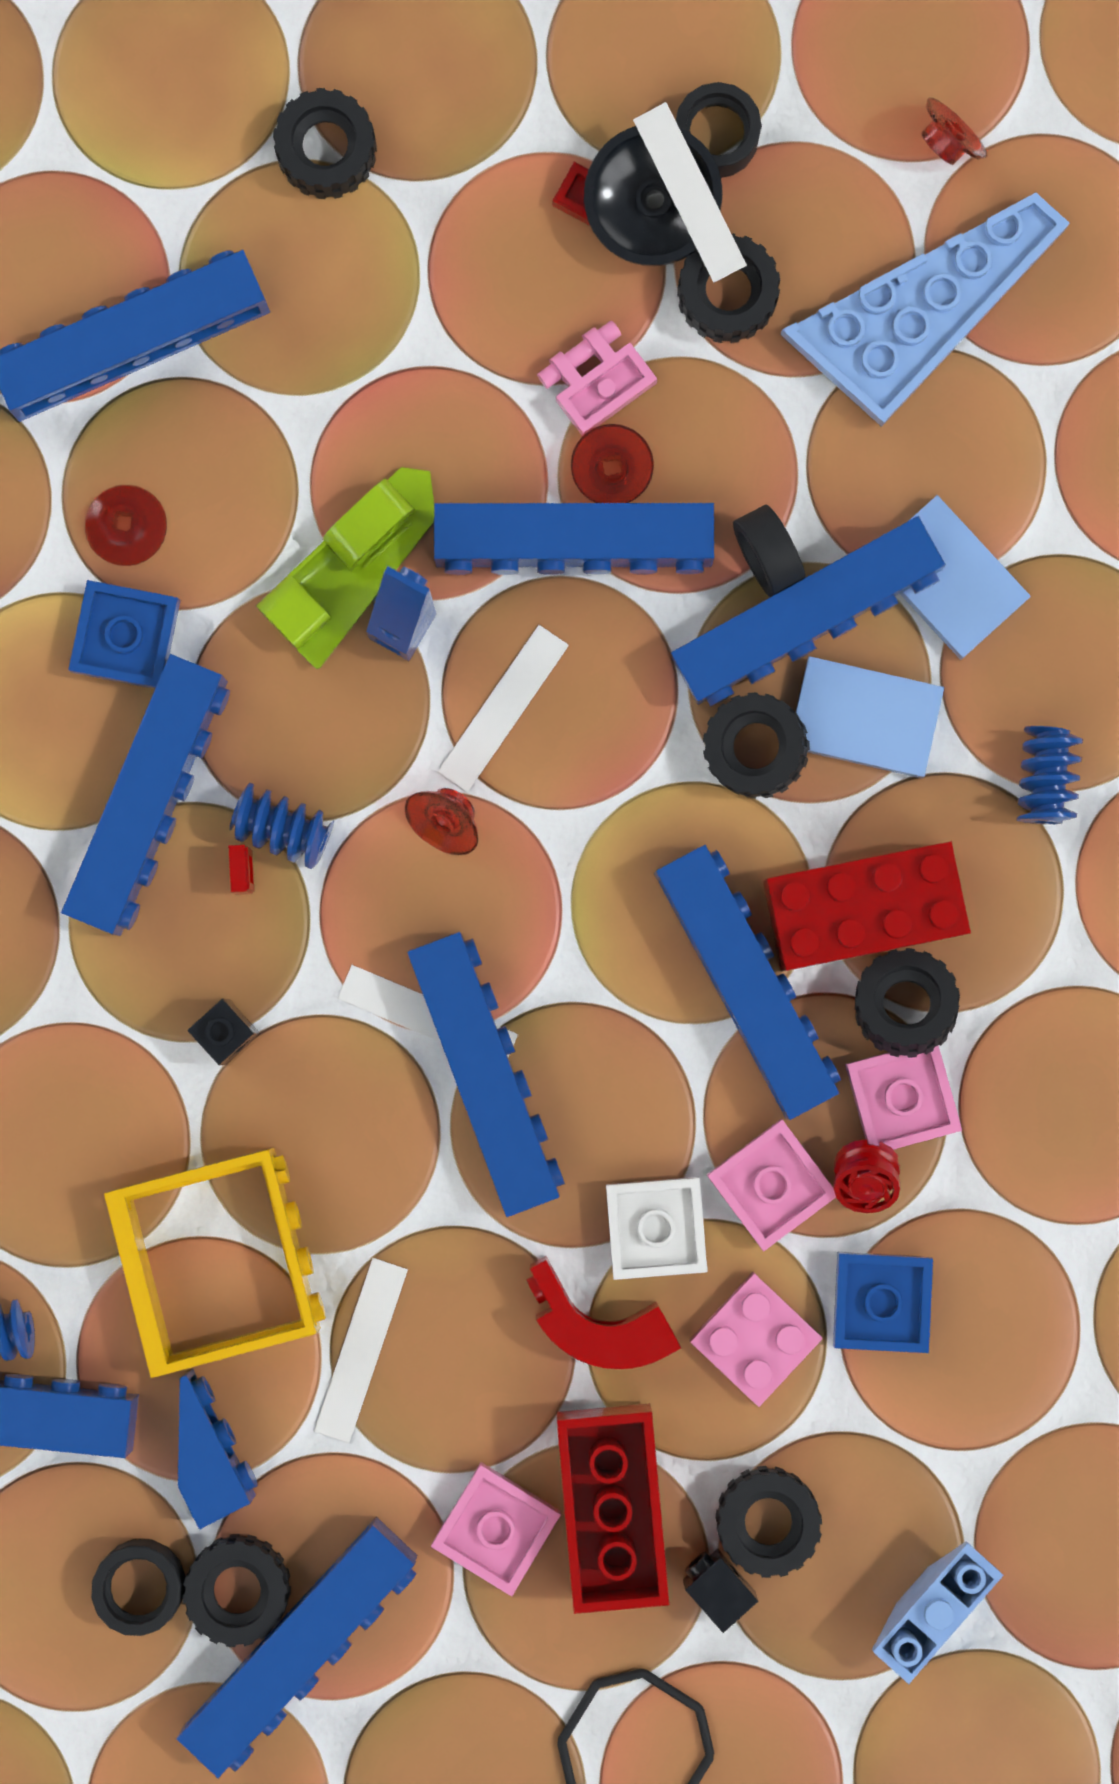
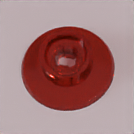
[921,98,987,165]
[571,424,654,503]
[85,485,167,566]
[404,788,478,855]

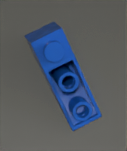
[366,566,436,661]
[178,1369,258,1530]

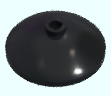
[584,126,723,266]

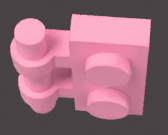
[537,320,657,437]

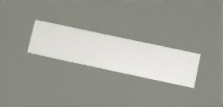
[633,102,747,283]
[437,625,569,792]
[337,965,518,1058]
[314,1258,408,1443]

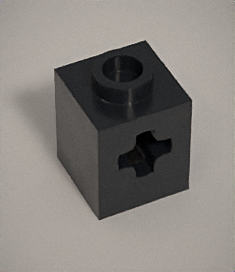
[187,998,261,1065]
[683,1548,759,1633]

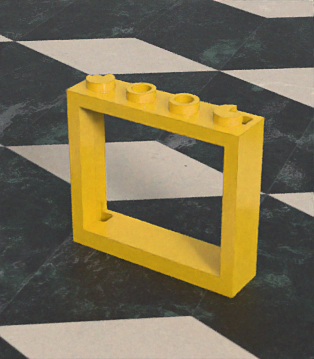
[104,1148,326,1378]

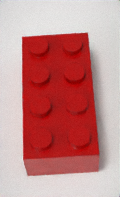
[763,841,971,972]
[557,1403,670,1614]

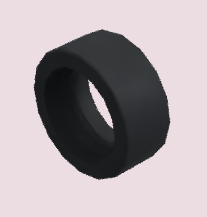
[675,82,762,178]
[733,504,806,597]
[91,1539,186,1636]

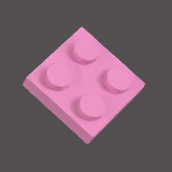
[845,1045,962,1150]
[706,1119,836,1251]
[690,1272,823,1407]
[431,1462,561,1597]

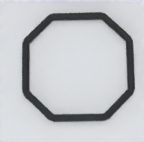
[557,1669,714,1784]

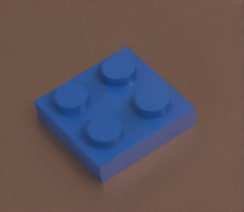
[68,580,181,689]
[833,1252,933,1353]

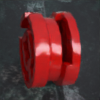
[834,1139,900,1214]

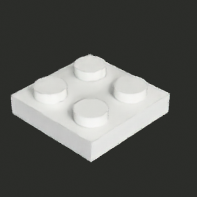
[606,1177,707,1280]

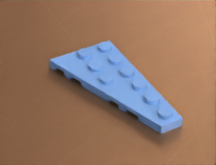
[780,193,1070,427]

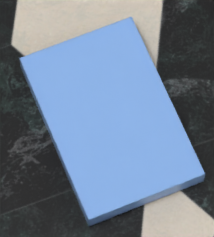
[900,495,1031,660]
[795,656,944,778]

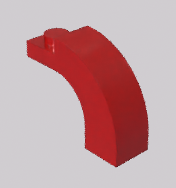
[526,1256,681,1369]

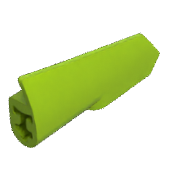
[256,467,434,669]

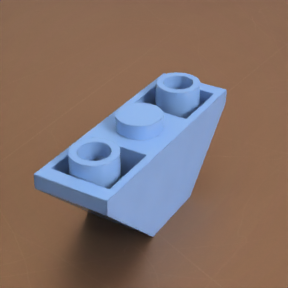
[872,1541,1003,1684]

